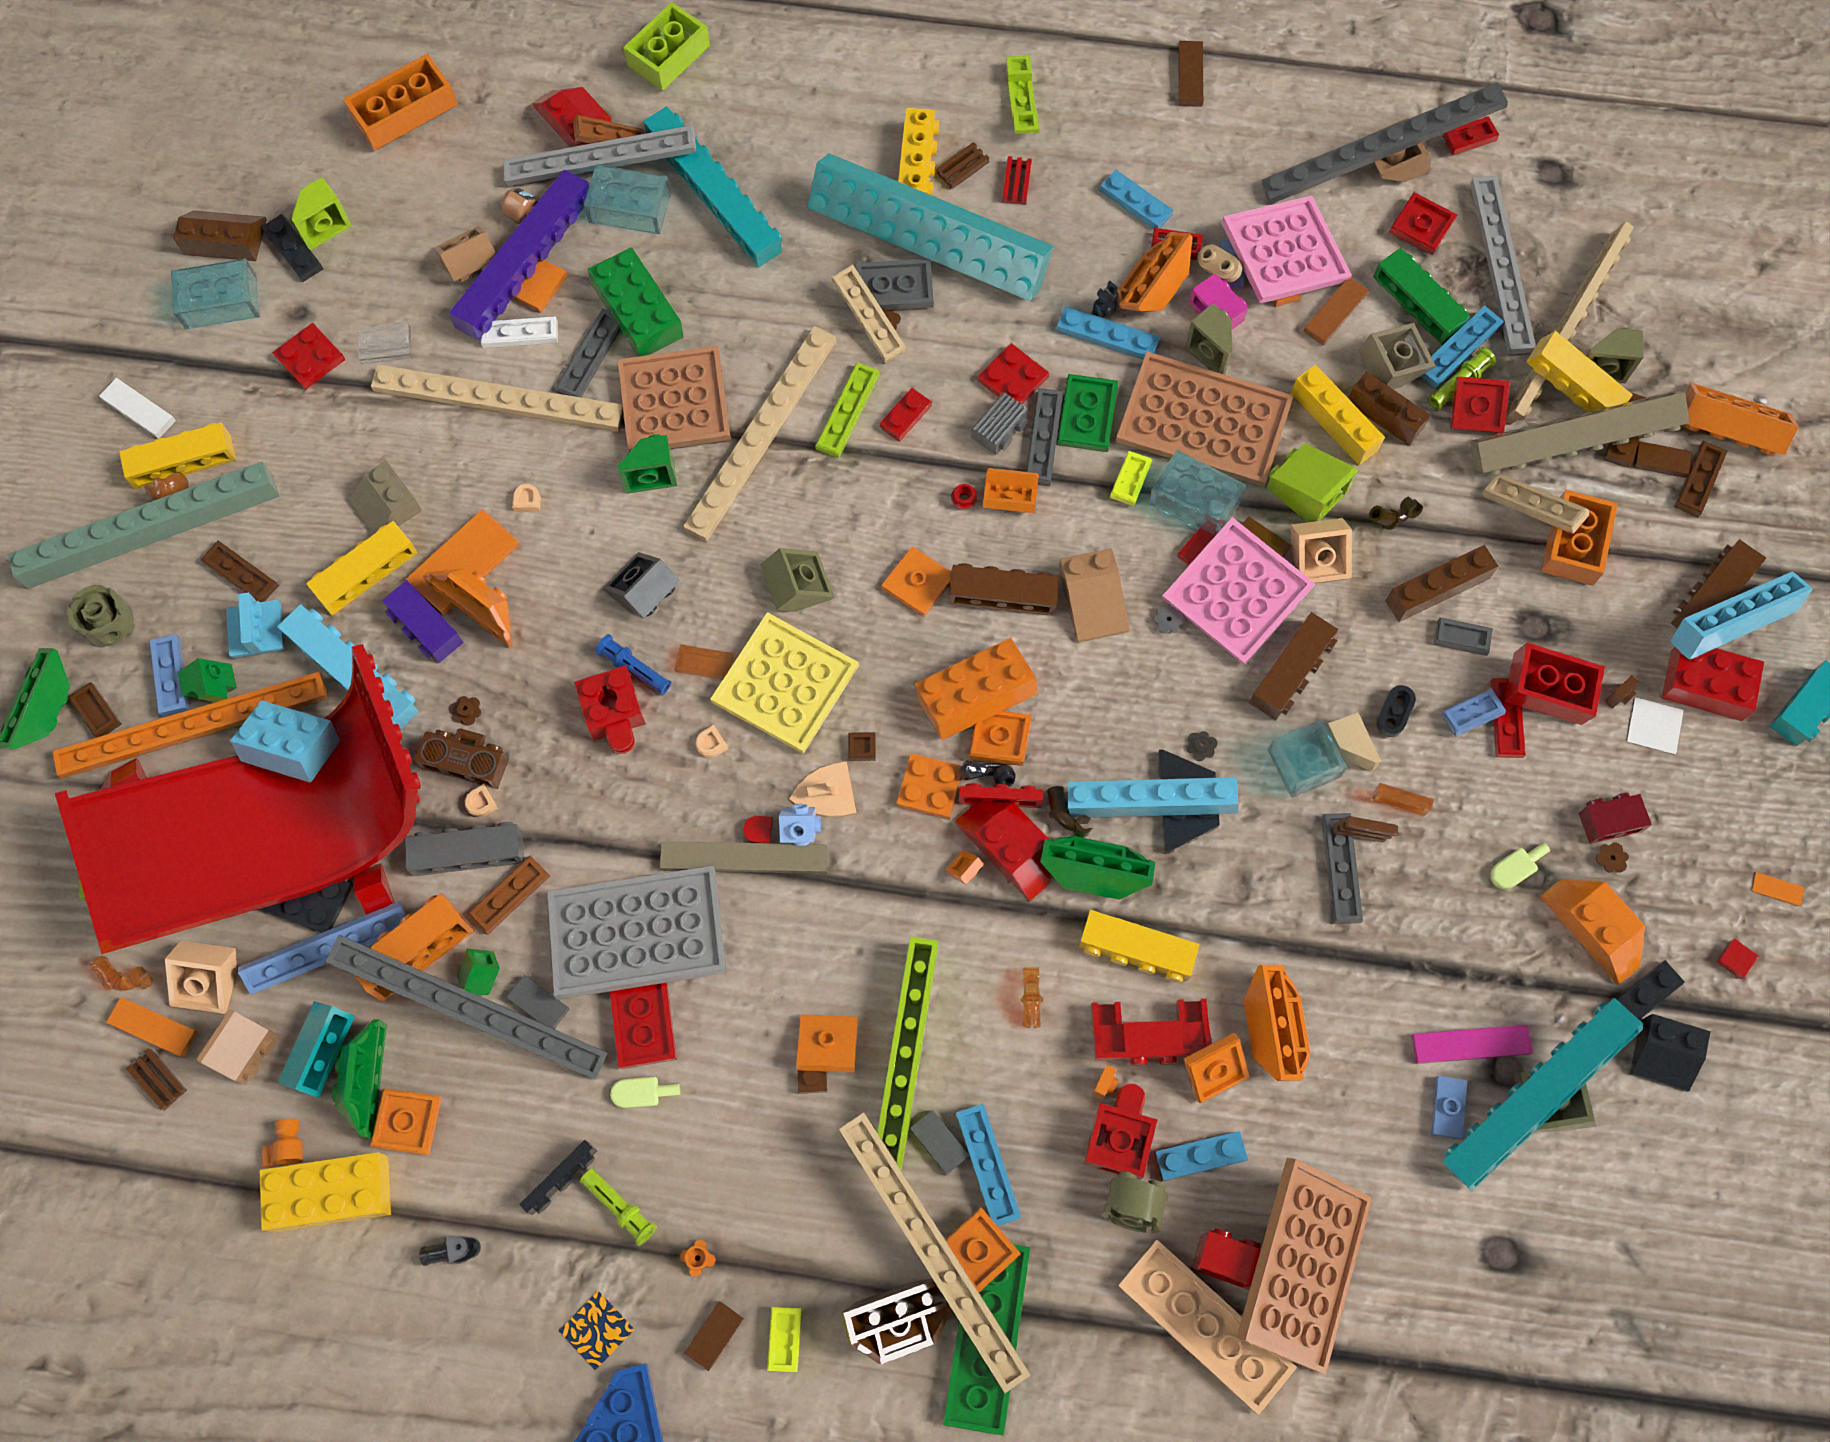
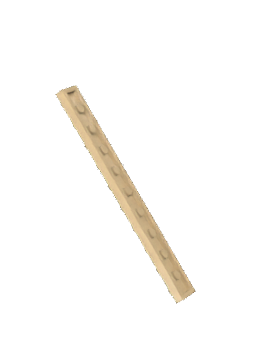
[1506,221,1634,425]
[683,326,836,542]
[371,365,624,432]
[839,1113,1031,1393]

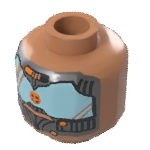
[501,188,538,224]

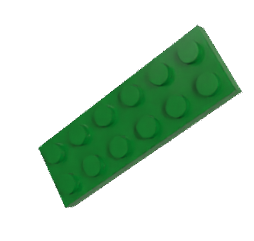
[943,1244,1031,1436]

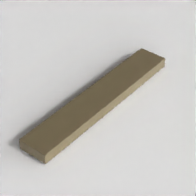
[660,841,828,874]

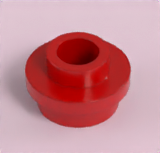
[951,484,977,509]

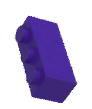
[382,580,464,663]

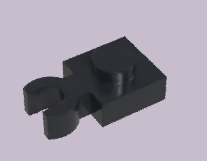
[1092,281,1119,318]

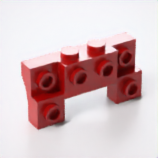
[1091,998,1212,1066]

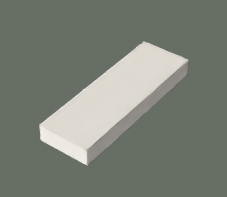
[481,316,558,348]
[99,378,176,438]

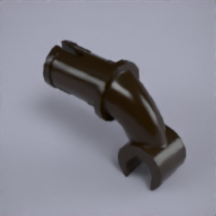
[1369,496,1423,530]
[1047,786,1093,838]

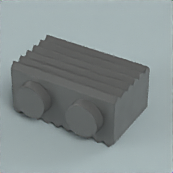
[971,392,1028,455]

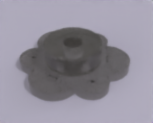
[1187,731,1218,761]

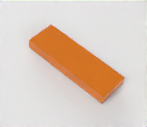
[106,997,198,1058]

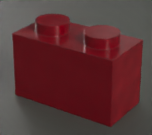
[1578,792,1652,844]

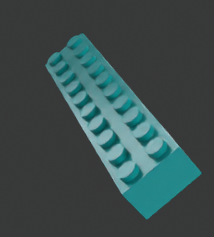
[807,153,1054,301]

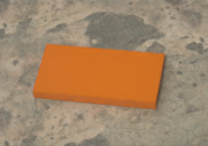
[405,509,520,615]

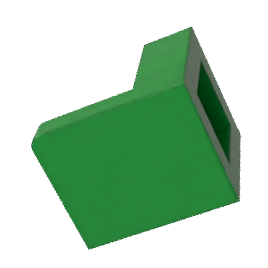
[457,948,500,995]

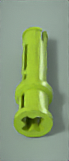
[1428,347,1497,410]
[580,1168,658,1246]

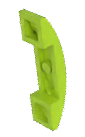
[1006,55,1039,134]

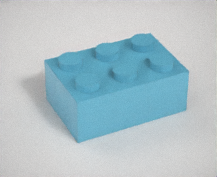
[230,700,340,782]

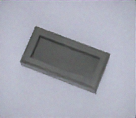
[1434,617,1493,656]
[506,975,570,1029]
[910,1110,969,1175]

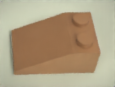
[1058,548,1130,643]

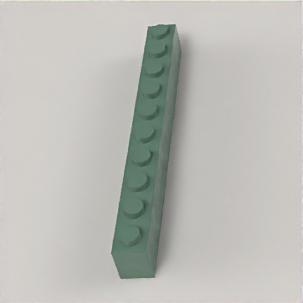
[7,461,280,589]

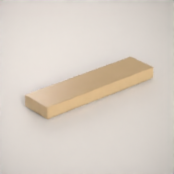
[831,264,907,364]
[1482,474,1589,534]

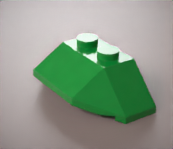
[0,648,71,750]
[1041,836,1155,900]
[332,1019,387,1140]

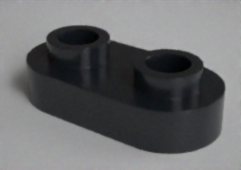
[1376,685,1416,737]

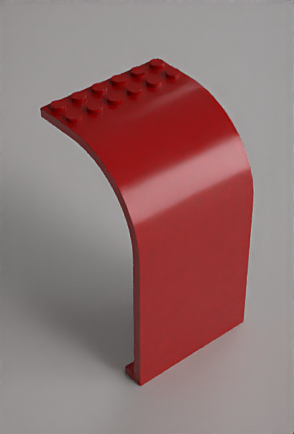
[55,644,421,955]

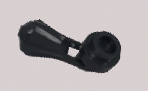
[960,760,1016,787]

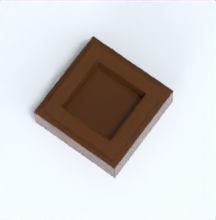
[848,732,876,761]

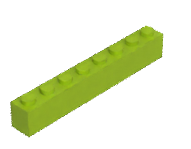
[877,936,939,1171]

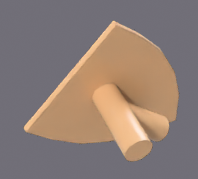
[789,762,856,817]

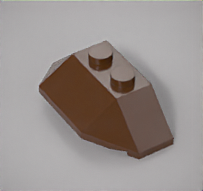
[841,1278,953,1364]

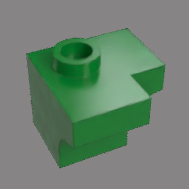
[178,658,237,702]

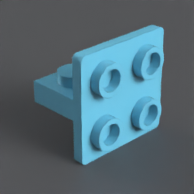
[226,593,284,658]

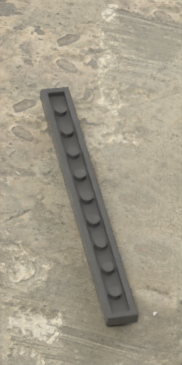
[1261,82,1508,204]
[325,935,608,1080]

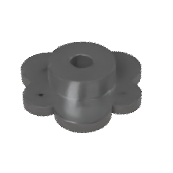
[1154,605,1185,633]

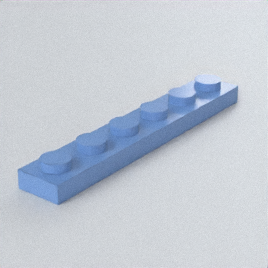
[238,901,407,995]

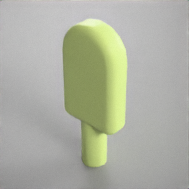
[1490,843,1550,889]
[610,1077,680,1108]

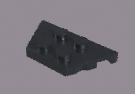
[1158,749,1220,854]

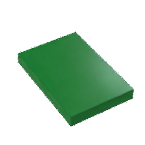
[1057,374,1118,452]

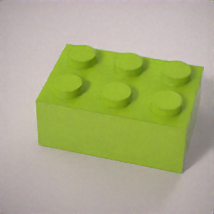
[623,2,710,91]

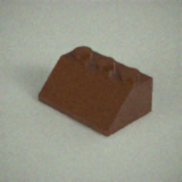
[173,210,267,261]

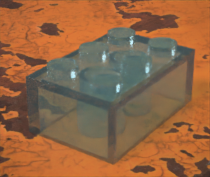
[584,164,671,235]
[171,258,260,330]
[1149,450,1246,536]

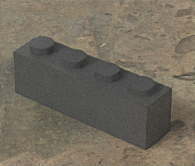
[405,822,524,876]

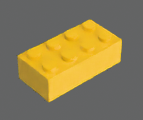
[260,1152,391,1233]

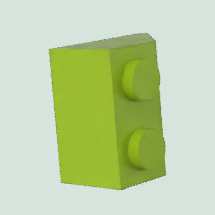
[292,177,352,250]

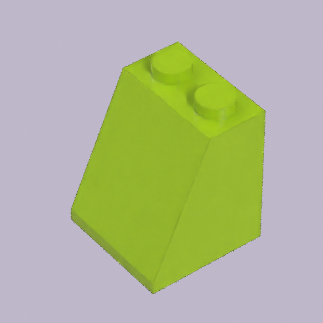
[1266,443,1358,522]

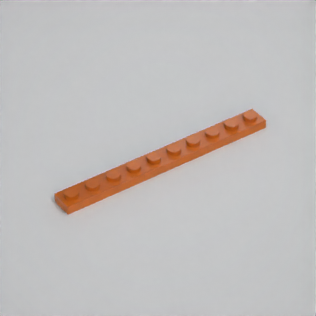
[53,672,328,779]

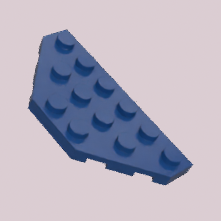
[574,1363,664,1442]

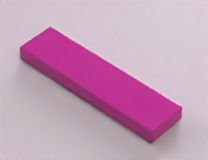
[1411,1025,1533,1064]

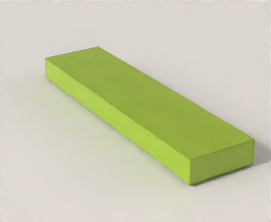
[815,362,880,458]

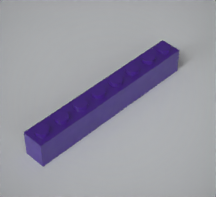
[449,170,592,340]

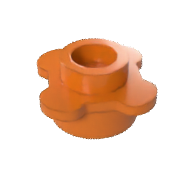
[680,1240,716,1277]

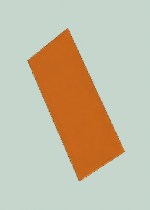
[1752,872,1804,906]

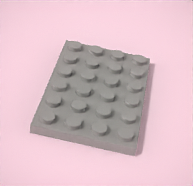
[547,866,727,1000]

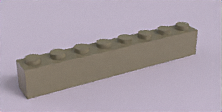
[1470,391,1690,476]

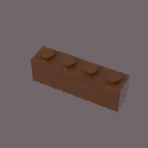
[1670,539,1766,629]
[1385,544,1499,622]
[948,563,1059,616]
[1249,612,1339,720]

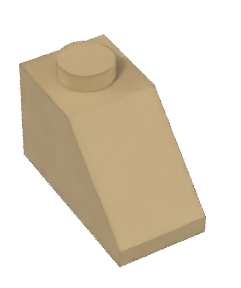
[1322,713,1381,771]

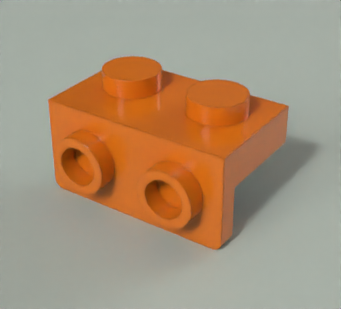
[983,468,1039,513]

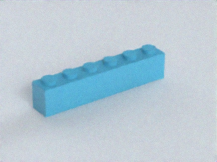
[1670,571,1813,660]
[277,604,419,729]
[1068,777,1238,818]

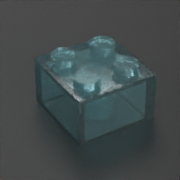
[1267,719,1347,798]

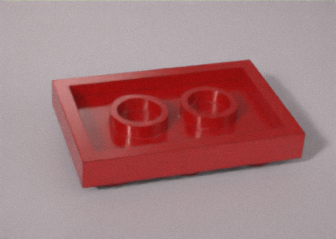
[610,982,677,1070]

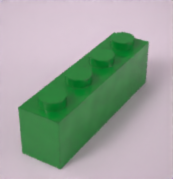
[1373,247,1470,345]

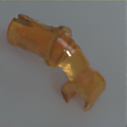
[90,956,153,991]
[1020,967,1043,1028]

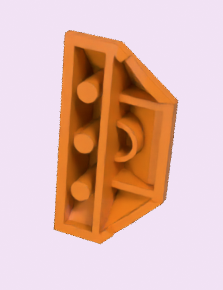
[1117,232,1192,311]
[423,569,513,648]
[1540,879,1645,985]
[1243,965,1310,1081]

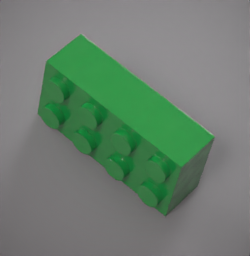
[588,247,684,357]

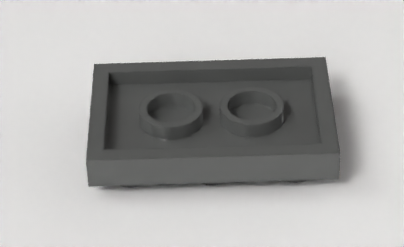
[856,259,934,310]

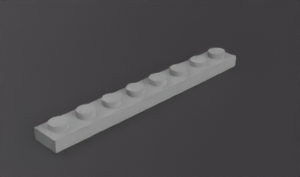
[503,125,696,186]
[1470,175,1536,355]

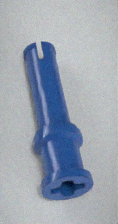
[595,634,671,696]

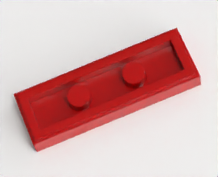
[1490,678,1526,758]

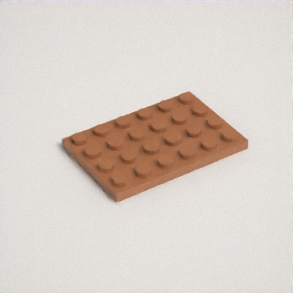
[1116,352,1294,487]
[1237,1157,1372,1375]

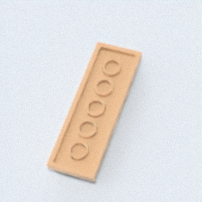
[1118,1240,1297,1415]

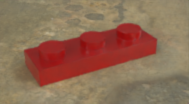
[959,783,1043,808]

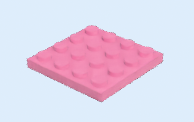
[1221,196,1352,304]
[1162,517,1315,665]

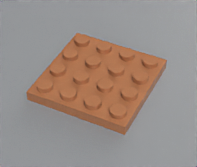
[618,346,731,452]

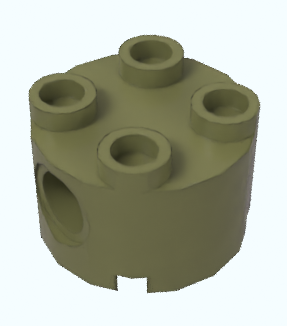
[67,585,134,647]
[1102,1171,1168,1233]

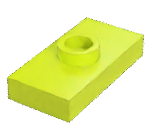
[1110,451,1153,506]
[767,1307,802,1372]

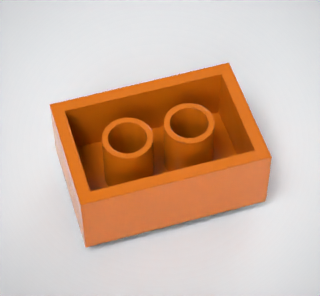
[1541,489,1618,586]

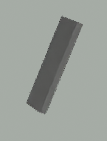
[555,308,620,398]
[1026,388,1063,486]
[1321,813,1363,924]

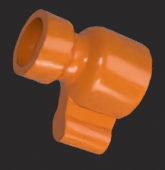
[262,1119,303,1168]

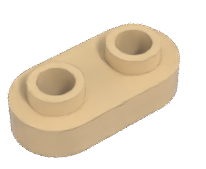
[1197,244,1242,283]

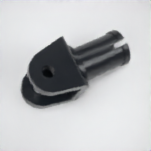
[419,1236,481,1266]

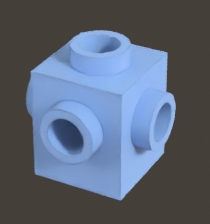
[779,803,821,846]

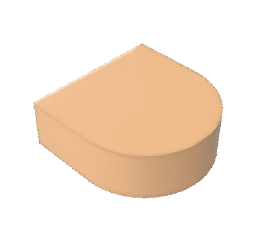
[512,484,541,511]
[695,725,728,758]
[464,784,499,818]

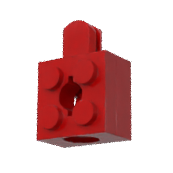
[574,665,646,754]
[1083,1084,1158,1180]

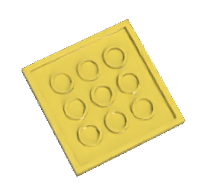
[710,612,859,754]

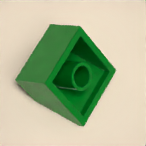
[618,434,677,494]

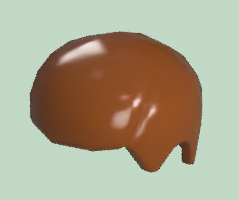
[144,472,189,501]

